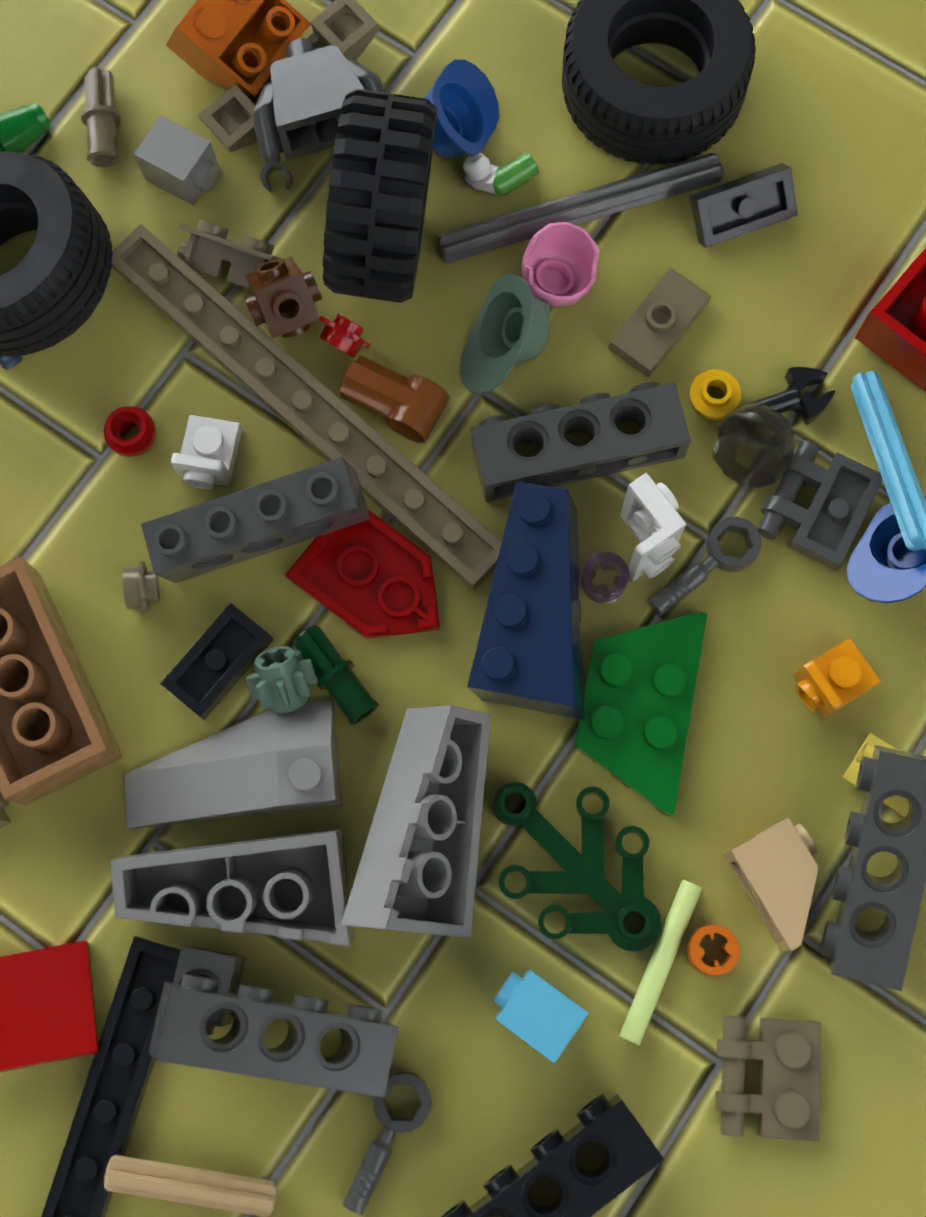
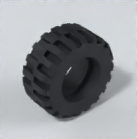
[323,89,437,303]

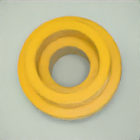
[689,369,741,420]

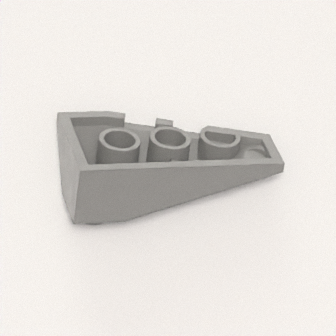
[124,699,342,829]

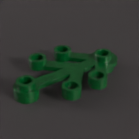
[493,782,661,951]

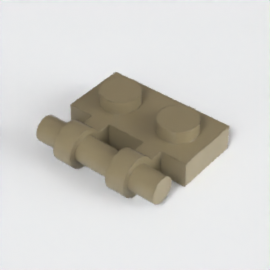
[715,1016,821,1142]

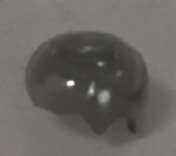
[712,404,795,489]

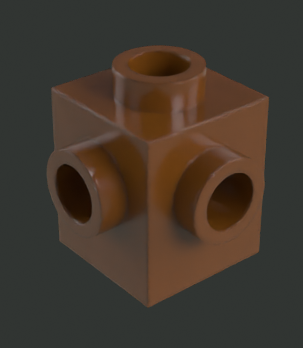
[244,256,322,338]

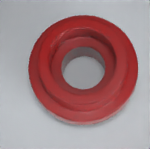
[104,406,156,457]

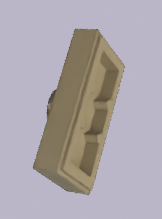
[608,268,711,377]

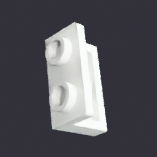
[620,473,686,581]

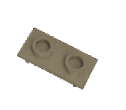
[177,219,283,289]

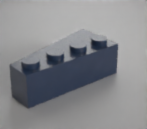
[467,482,584,720]

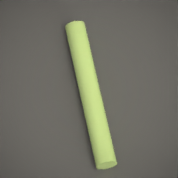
[619,880,703,1045]

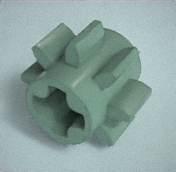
[246,646,317,713]

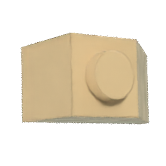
[723,817,819,951]

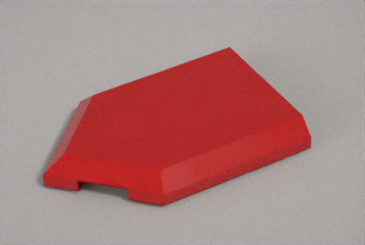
[285,509,440,639]

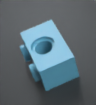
[493,969,589,1064]

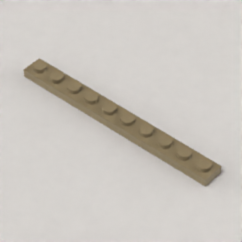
[111,224,502,591]

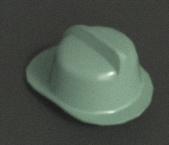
[460,274,550,395]

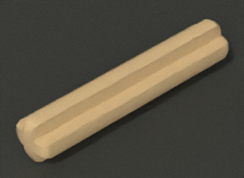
[104,1155,277,1217]

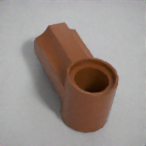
[339,355,450,443]

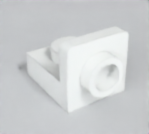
[170,414,243,490]

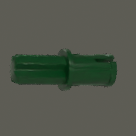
[294,625,379,725]

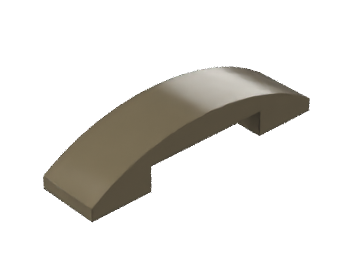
[198,0,379,153]

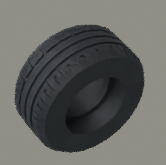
[562,0,756,165]
[0,152,113,357]

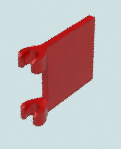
[0,940,99,1073]

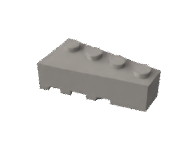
[341,705,491,938]
[110,828,354,946]

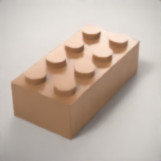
[0,557,123,806]

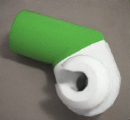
[463,152,539,196]

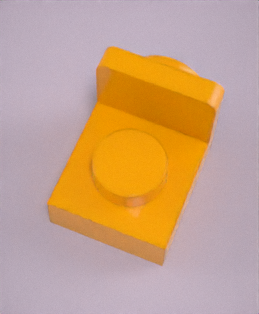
[793,637,881,719]

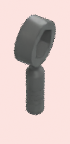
[648,517,762,617]
[342,1072,432,1215]

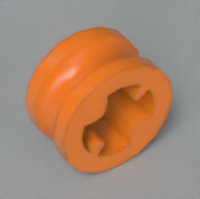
[686,925,740,976]

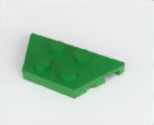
[574,612,707,817]

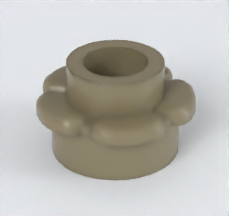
[123,561,160,613]

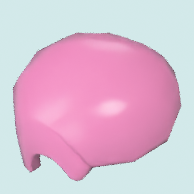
[521,222,600,307]

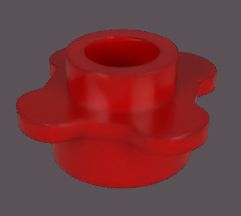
[319,314,371,358]

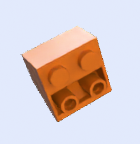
[166,0,311,99]

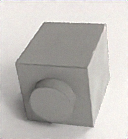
[134,115,220,206]

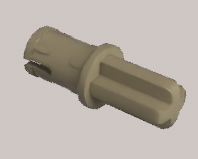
[81,67,121,167]

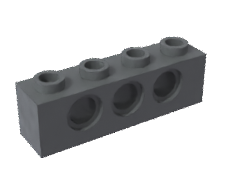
[471,382,691,502]
[141,457,370,583]
[821,745,926,991]
[149,974,398,1098]

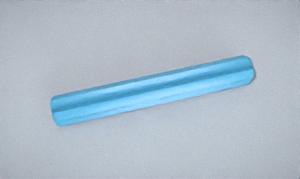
[851,370,926,552]

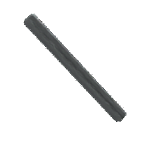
[438,153,723,263]

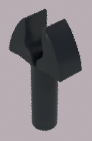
[737,367,835,426]

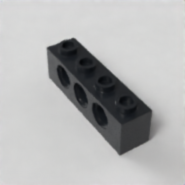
[441,1094,665,1217]

